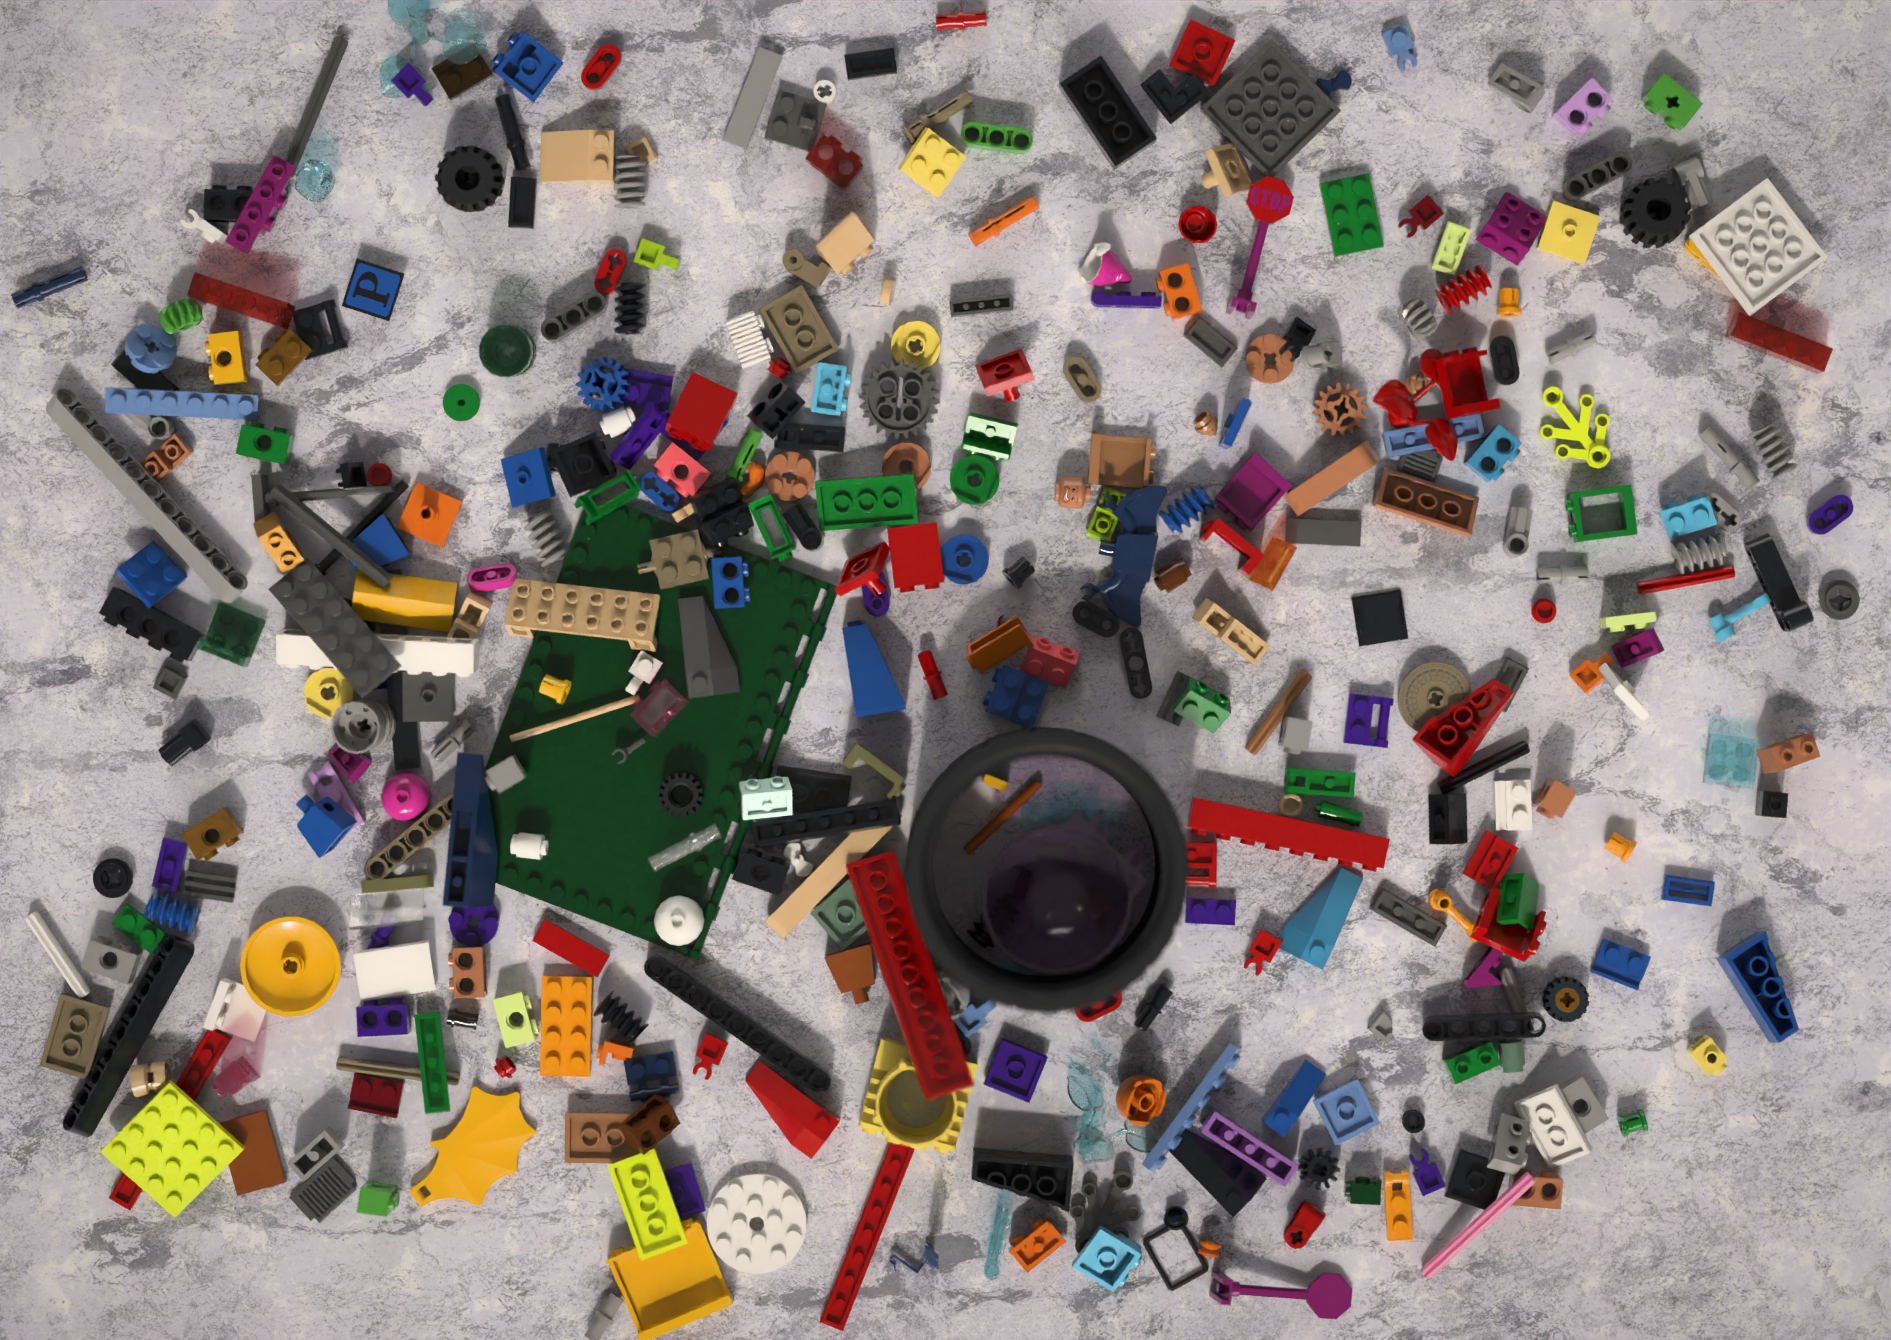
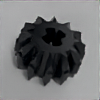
[1297,1147,1340,1190]

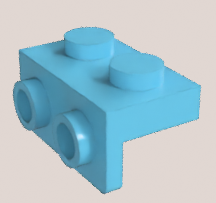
[811,362,852,417]

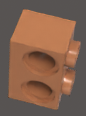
[1756,733,1821,774]
[1532,778,1577,819]
[448,945,487,998]
[1508,1169,1563,1209]

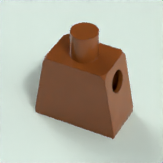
[824,942,875,1005]

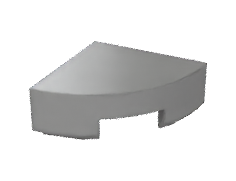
[1367,1009,1392,1044]

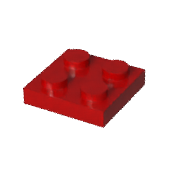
[1169,19,1236,87]

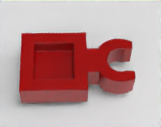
[1244,928,1283,976]
[693,1032,729,1080]

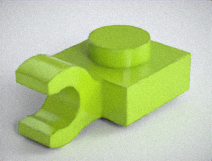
[633,238,681,271]

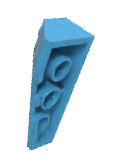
[1279,867,1363,970]

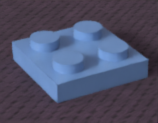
[1312,1078,1380,1146]

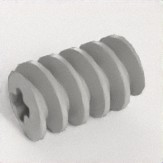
[614,155,647,208]
[1749,424,1797,479]
[522,511,568,567]
[1671,533,1727,574]

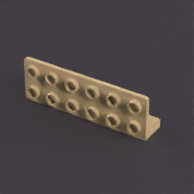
[504,579,661,652]

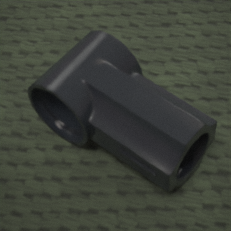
[782,503,824,552]
[158,719,211,767]

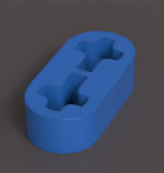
[639,472,681,512]

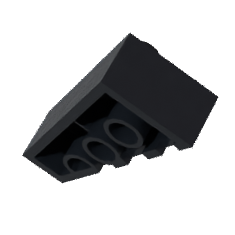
[971,1148,1074,1212]

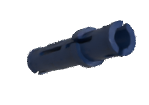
[11,266,88,309]

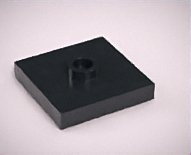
[1444,1148,1505,1210]

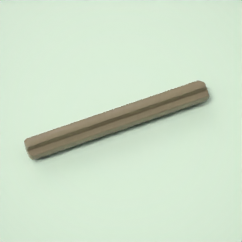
[336,1056,460,1086]

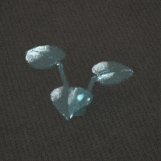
[379,0,487,98]
[1067,1075,1158,1163]

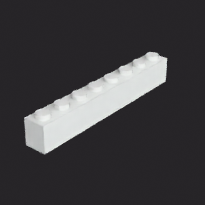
[276,629,479,677]

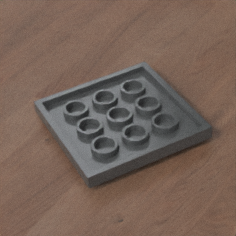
[1200,39,1341,177]

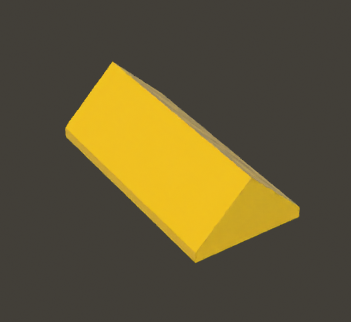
[352,569,457,632]

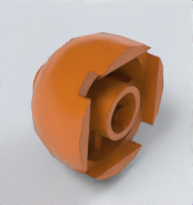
[1116,1074,1166,1126]

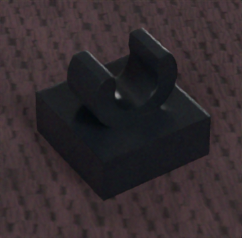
[336,462,367,489]

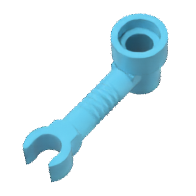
[1708,593,1771,643]

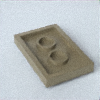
[759,285,839,375]
[39,993,111,1079]

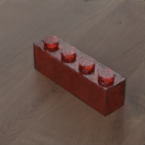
[187,272,296,330]
[1725,312,1833,374]

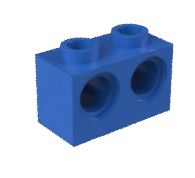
[711,557,750,609]

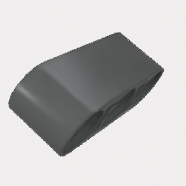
[1562,152,1632,201]
[541,292,608,343]

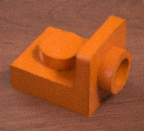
[596,1038,635,1066]

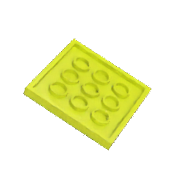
[101,1080,245,1218]

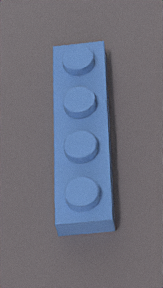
[1382,413,1485,458]

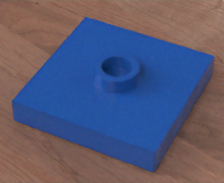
[1219,398,1252,450]
[501,447,556,508]

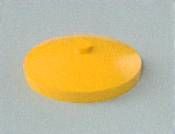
[240,916,342,1017]

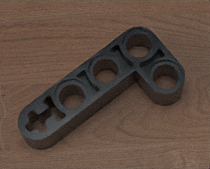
[1744,533,1814,632]

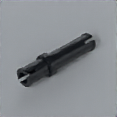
[495,94,531,171]

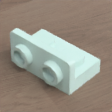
[739,776,792,820]

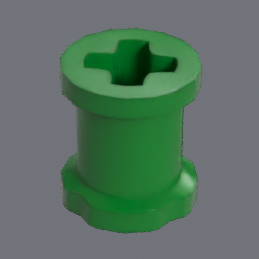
[1617,1109,1648,1137]

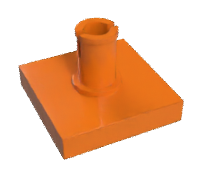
[396,482,463,548]

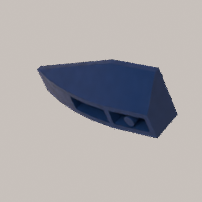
[443,752,498,908]

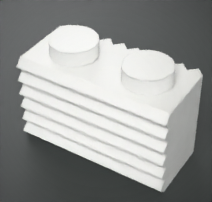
[725,311,774,369]

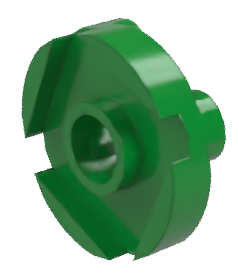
[950,455,1000,505]

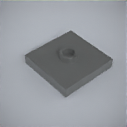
[401,672,453,722]

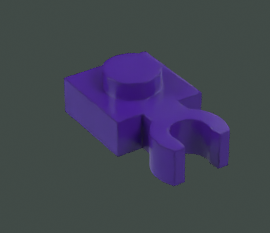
[1409,1148,1446,1196]

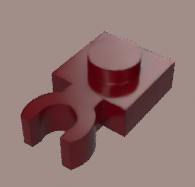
[1397,195,1444,239]

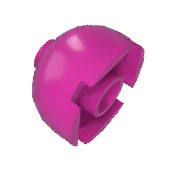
[381,772,432,822]

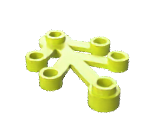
[1539,387,1610,469]

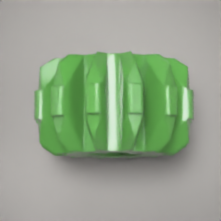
[158,298,204,334]

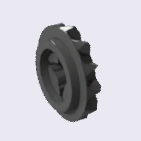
[1819,580,1860,620]

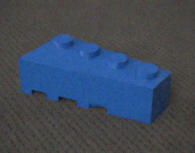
[1716,931,1799,1043]

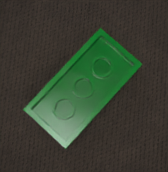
[815,473,920,531]

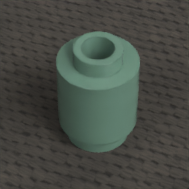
[1498,1038,1525,1073]

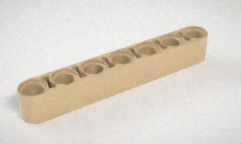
[765,799,902,939]

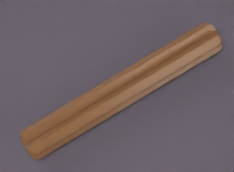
[1245,670,1312,755]

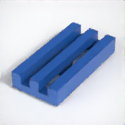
[1661,875,1715,907]

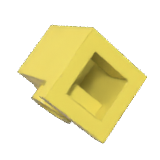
[1686,1035,1729,1076]

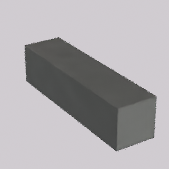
[949,294,1013,318]

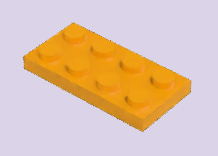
[540,975,593,1077]

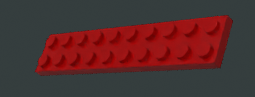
[846,850,974,1102]

